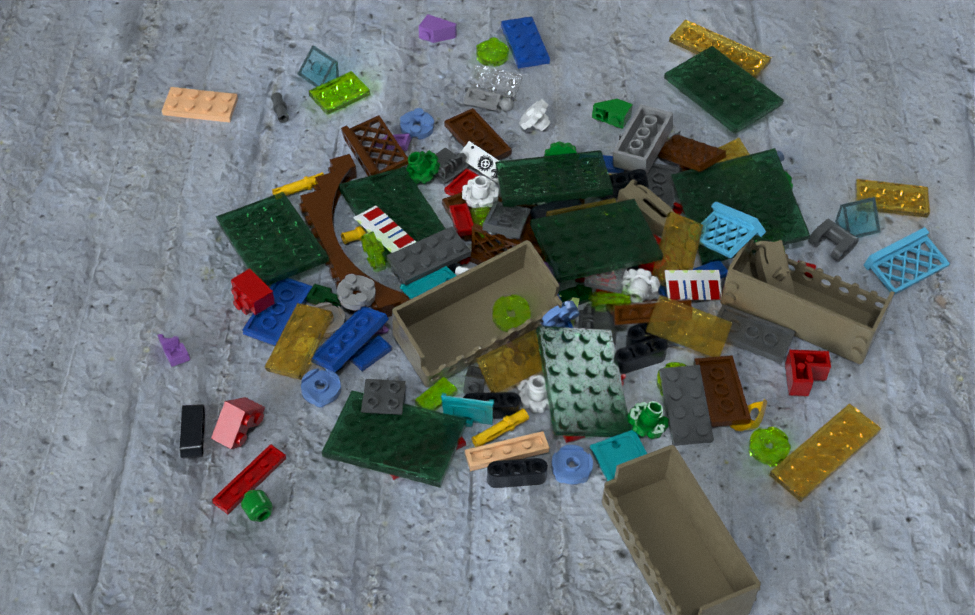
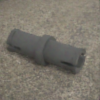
[271,93,289,123]

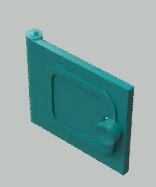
[400,266,457,299]
[441,393,494,427]
[590,430,648,481]

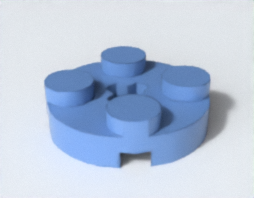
[400,108,434,139]
[541,301,580,332]
[301,368,341,408]
[551,445,593,484]

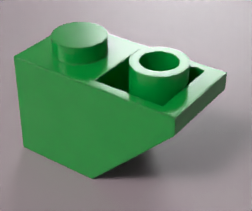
[592,99,633,129]

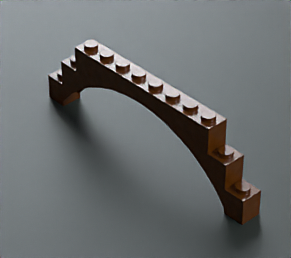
[299,154,411,317]

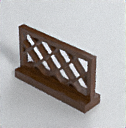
[341,115,408,185]
[469,224,543,265]
[606,298,692,325]

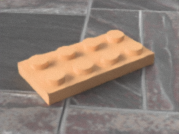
[162,87,238,122]

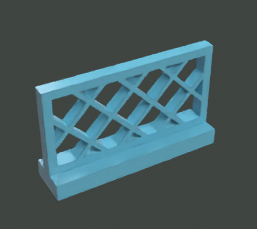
[688,202,766,258]
[864,227,950,295]

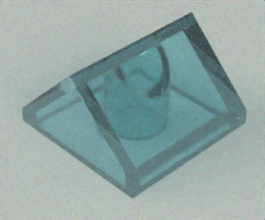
[297,45,339,91]
[835,197,881,238]

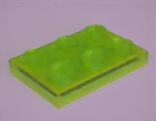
[309,71,370,115]

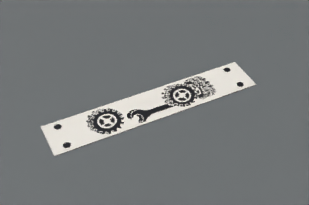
[461,141,549,205]

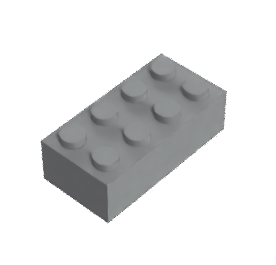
[613,104,673,174]

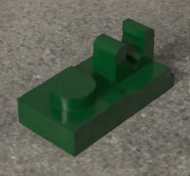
[558,281,596,306]

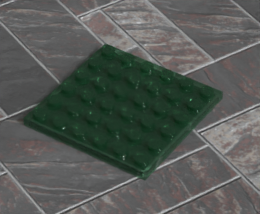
[671,148,810,265]

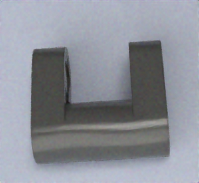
[808,219,859,262]

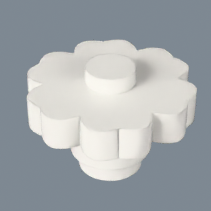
[519,99,550,131]
[462,176,499,209]
[621,269,660,303]
[517,375,557,413]

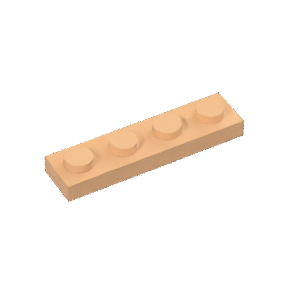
[464,431,550,471]

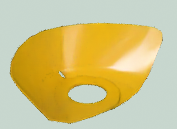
[729,398,767,431]

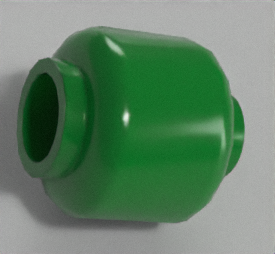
[241,490,273,522]

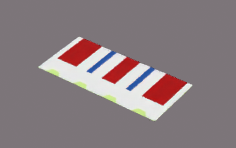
[353,206,416,253]
[664,270,722,300]

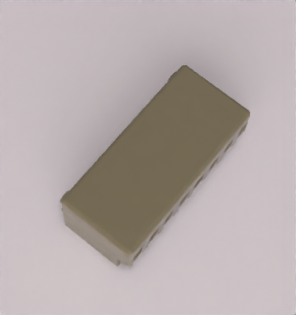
[720,237,895,364]
[392,240,562,388]
[601,445,761,615]

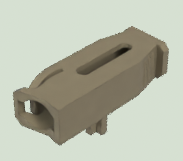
[617,180,684,242]
[752,240,794,295]

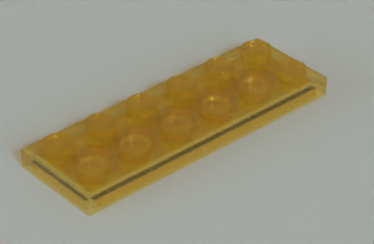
[669,19,771,80]
[769,403,881,502]

